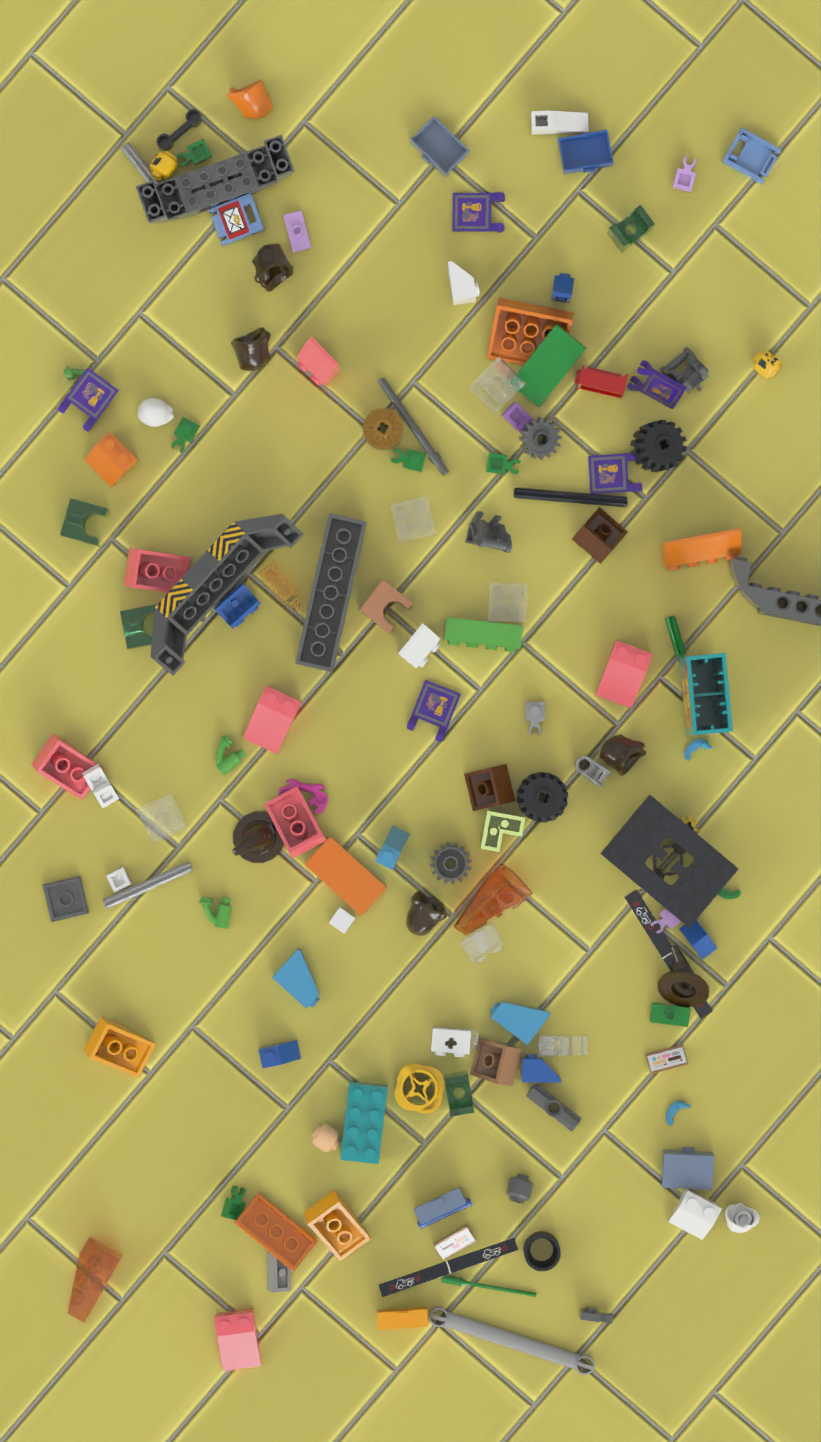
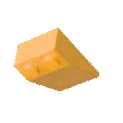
[83,1017,156,1078]
[303,1190,371,1261]

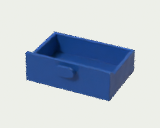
[558,130,613,174]

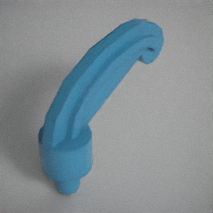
[684,739,712,760]
[666,1101,691,1126]

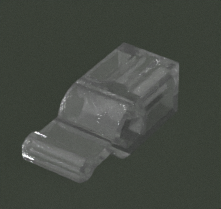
[538,1035,588,1056]

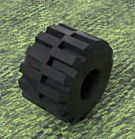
[630,420,687,472]
[516,772,568,823]

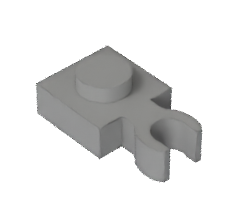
[525,702,545,735]

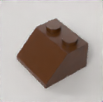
[572,507,628,564]
[464,764,515,811]

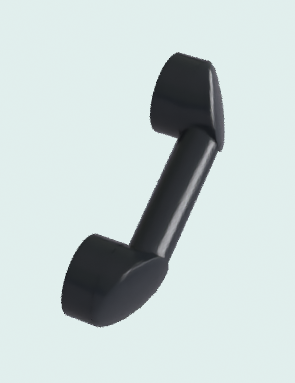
[156,109,202,151]

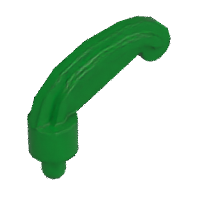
[717,889,741,899]

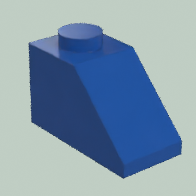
[551,273,574,304]
[259,1040,301,1069]
[522,1054,561,1083]

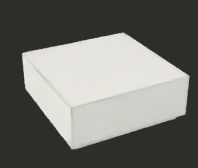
[106,867,132,893]
[329,907,355,934]

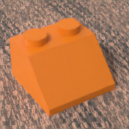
[85,432,138,488]

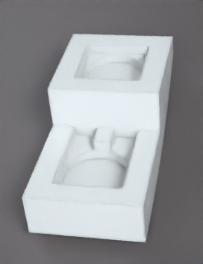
[82,764,119,809]

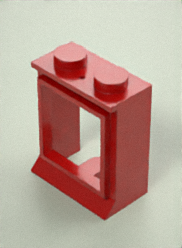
[574,365,629,398]

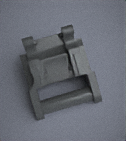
[660,346,709,393]
[465,511,512,553]

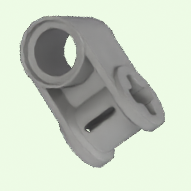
[574,756,612,788]

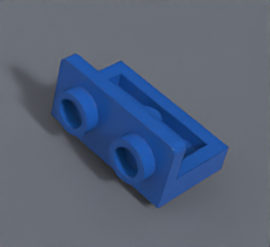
[214,582,260,628]

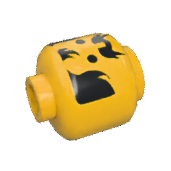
[149,151,178,181]
[753,350,782,378]

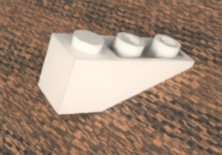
[531,111,589,135]

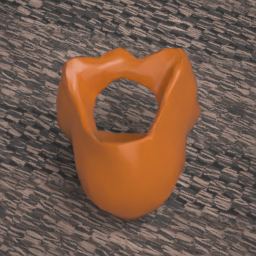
[227,80,274,119]

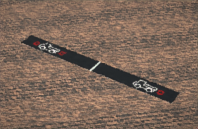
[624,890,713,1019]
[379,1238,518,1297]

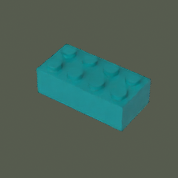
[340,1081,388,1164]

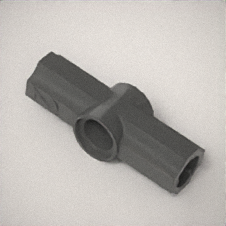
[526,1083,582,1132]

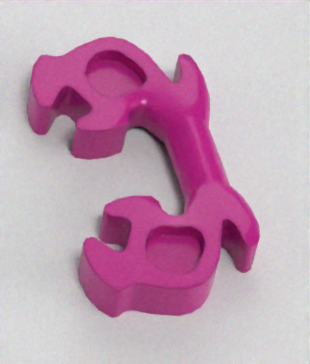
[278,779,329,813]

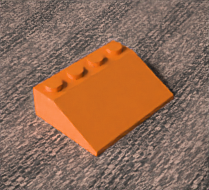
[487,297,574,366]
[660,528,741,571]

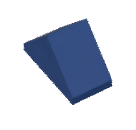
[679,920,717,960]

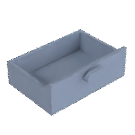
[410,116,470,177]
[661,1147,714,1190]
[414,1187,466,1225]

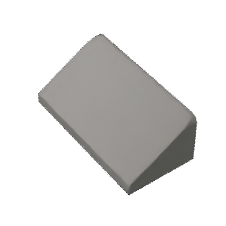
[267,1252,291,1293]

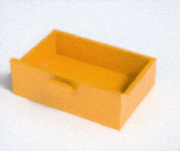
[377,1307,428,1330]

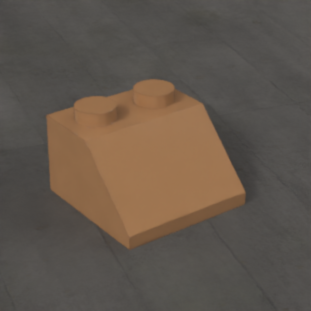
[470,1037,522,1086]

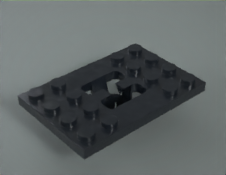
[600,794,739,928]

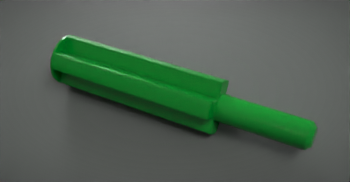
[665,616,686,659]

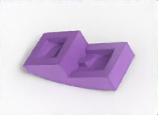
[501,401,536,435]

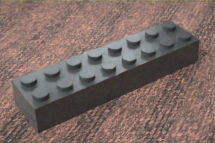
[295,513,367,672]

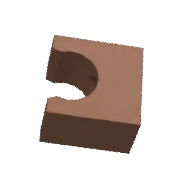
[359,580,413,634]

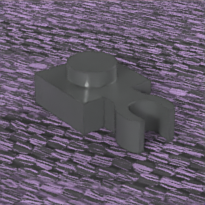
[579,1306,613,1323]

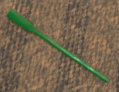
[441,1275,536,1297]

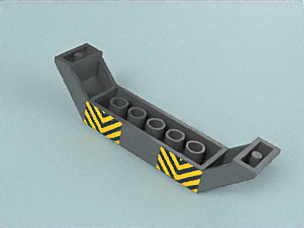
[150,514,304,676]

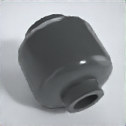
[506,1174,533,1204]

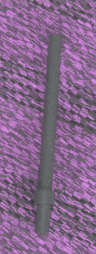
[378,377,449,476]

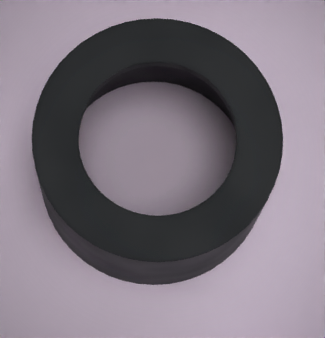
[523,1231,561,1271]

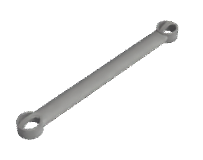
[429,1306,595,1375]

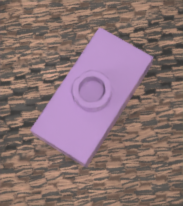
[283,210,311,253]

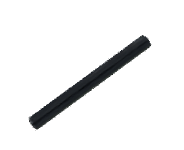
[514,488,628,507]

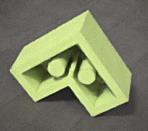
[480,810,525,852]

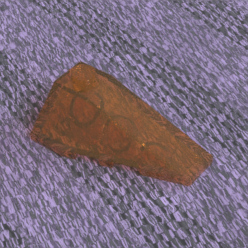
[454,864,533,935]
[68,1237,122,1323]

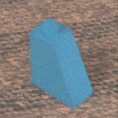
[375,826,410,870]
[272,948,320,1008]
[490,1001,551,1045]

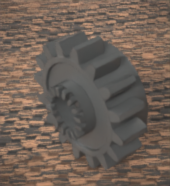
[519,417,562,460]
[430,842,472,884]

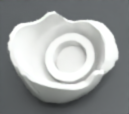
[137,398,174,427]
[725,1203,760,1233]

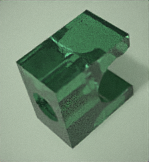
[607,205,655,253]
[60,498,110,547]
[120,604,157,650]
[444,1071,474,1117]

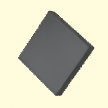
[43,876,89,922]

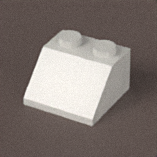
[448,261,480,305]
[398,623,441,669]
[668,1189,722,1240]

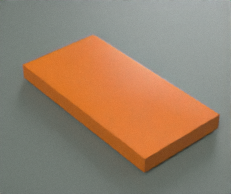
[304,836,387,916]
[234,1193,317,1272]

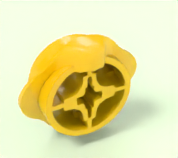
[395,1064,445,1114]

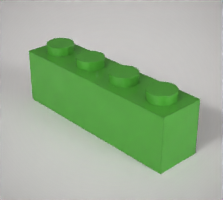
[444,617,523,652]

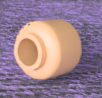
[311,1124,340,1152]

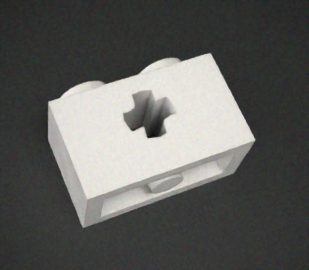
[431,1027,471,1057]

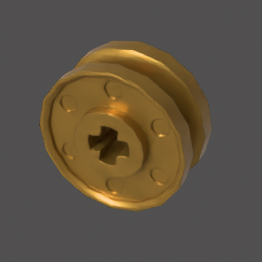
[363,408,403,450]

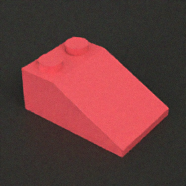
[296,336,340,387]
[124,548,191,592]
[596,641,653,708]
[243,686,302,754]
[31,733,104,800]
[264,786,326,859]
[214,1308,261,1371]

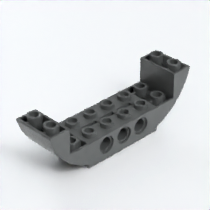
[136,135,295,223]
[729,556,821,626]

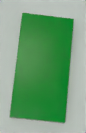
[510,324,587,407]

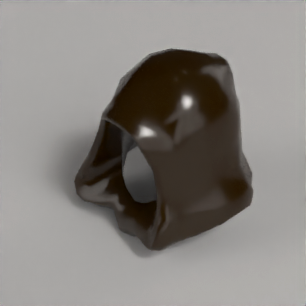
[252,243,294,292]
[231,327,271,371]
[599,734,646,776]
[406,891,447,936]

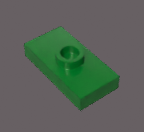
[650,1003,690,1027]

